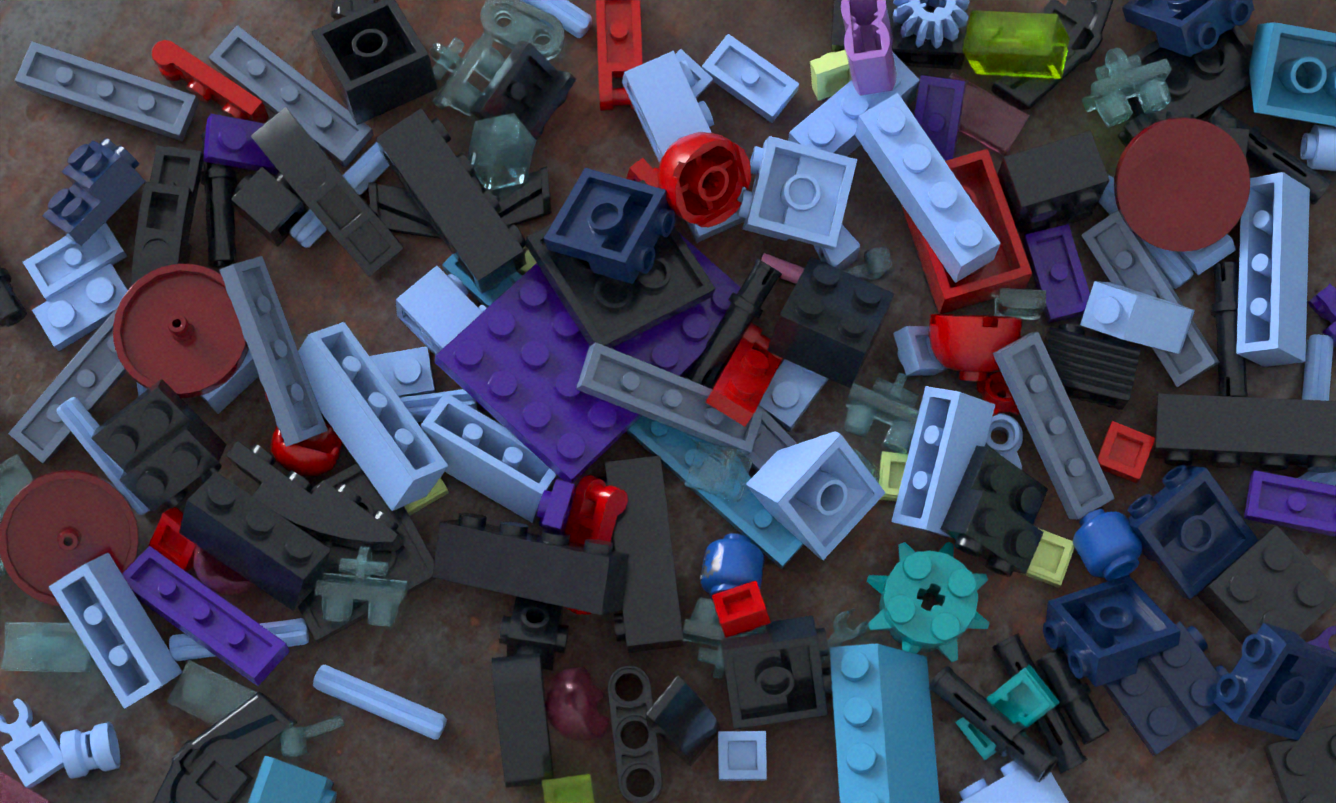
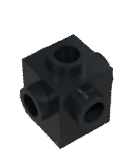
[499,596,569,671]

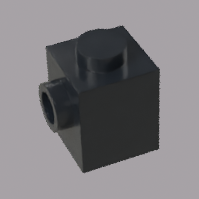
[231,167,307,247]

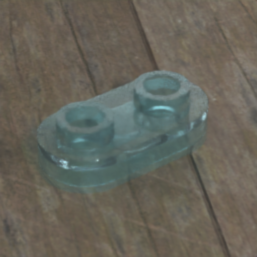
[480,0,565,60]

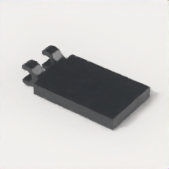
[1092,25,1253,147]

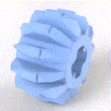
[893,0,969,49]

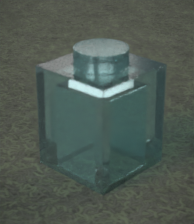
[467,113,536,190]

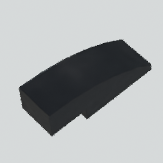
[646,676,721,766]

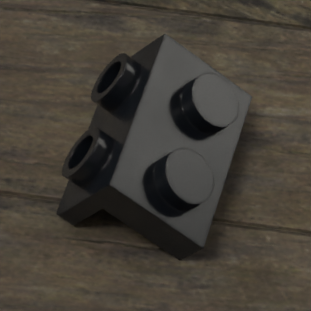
[470,41,576,148]

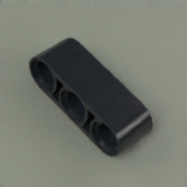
[492,653,554,788]
[608,665,662,803]

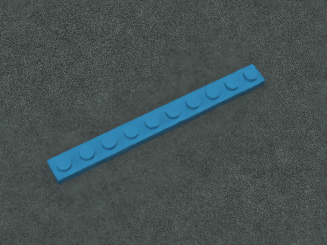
[442,254,804,569]

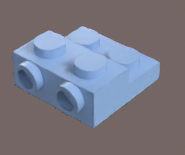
[737,136,857,250]

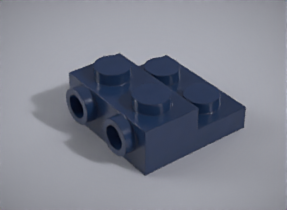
[1122,0,1255,57]
[42,137,145,246]
[544,168,675,284]
[1128,465,1258,599]
[1043,575,1181,687]
[1103,621,1230,756]
[1213,623,1336,741]

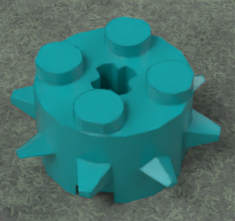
[867,542,990,663]

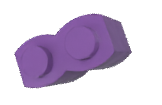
[841,0,897,96]

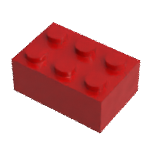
[900,149,1032,314]

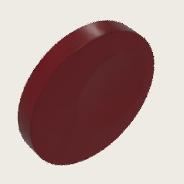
[1114,117,1250,252]
[113,264,249,398]
[0,470,138,606]

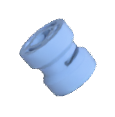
[60,722,121,779]

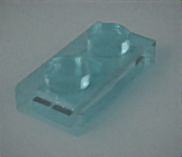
[167,660,257,725]

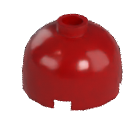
[657,132,751,228]
[929,314,1022,381]

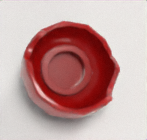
[271,424,343,476]

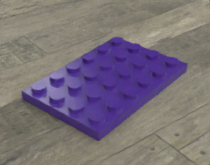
[434,233,741,484]

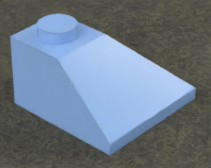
[746,431,885,560]

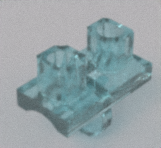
[429,31,506,116]
[1082,48,1172,127]
[844,372,919,454]
[315,546,408,627]
[683,597,766,680]
[1,622,91,672]

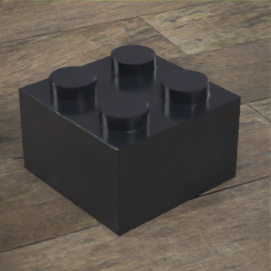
[311,0,438,125]
[997,131,1110,235]
[767,257,895,389]
[1197,525,1336,645]

